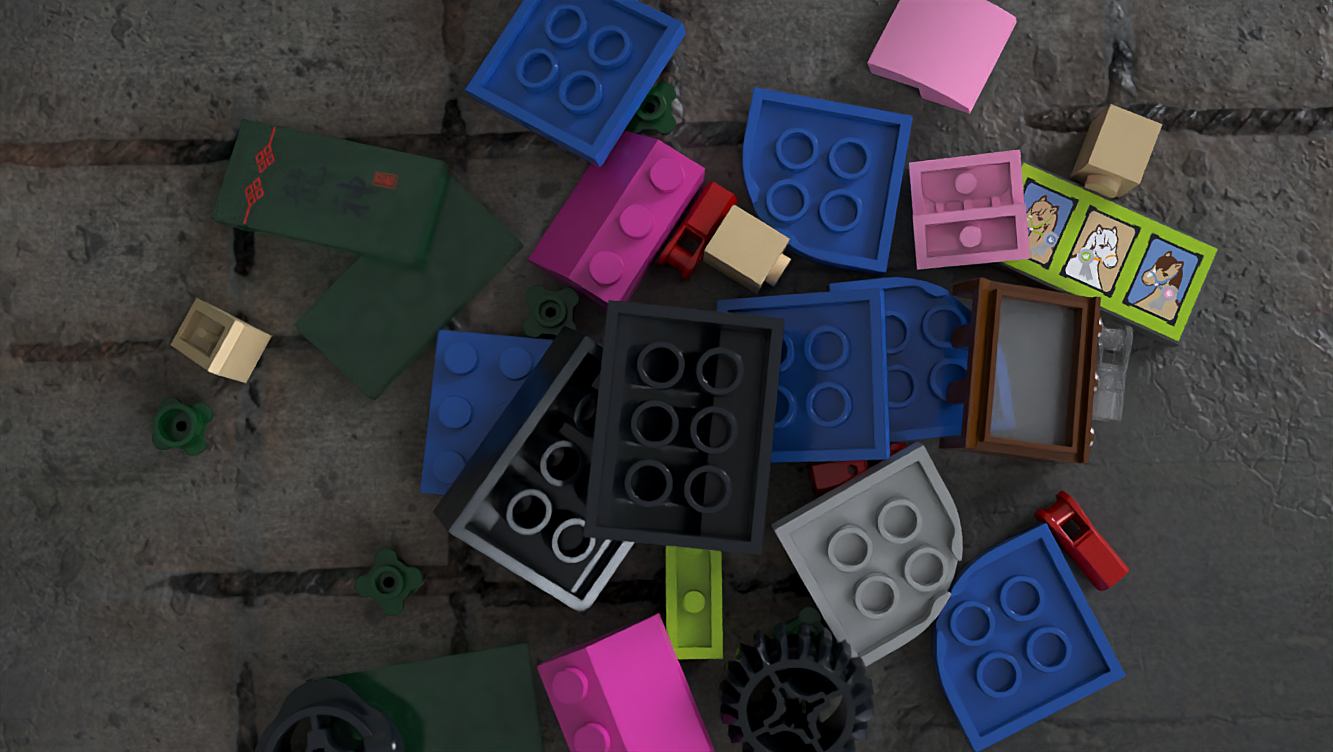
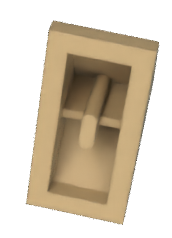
[171,298,271,383]

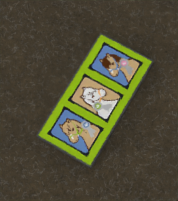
[985,160,1221,347]

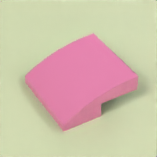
[867,0,1016,114]
[909,150,1030,270]

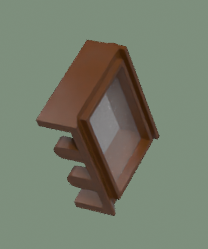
[939,277,1102,464]

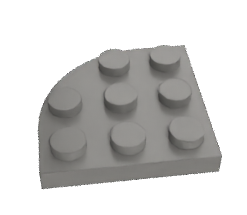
[771,441,963,667]

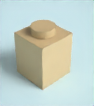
[1070,104,1163,198]
[703,204,791,294]

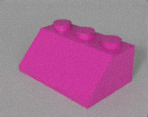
[528,130,705,311]
[537,613,715,752]

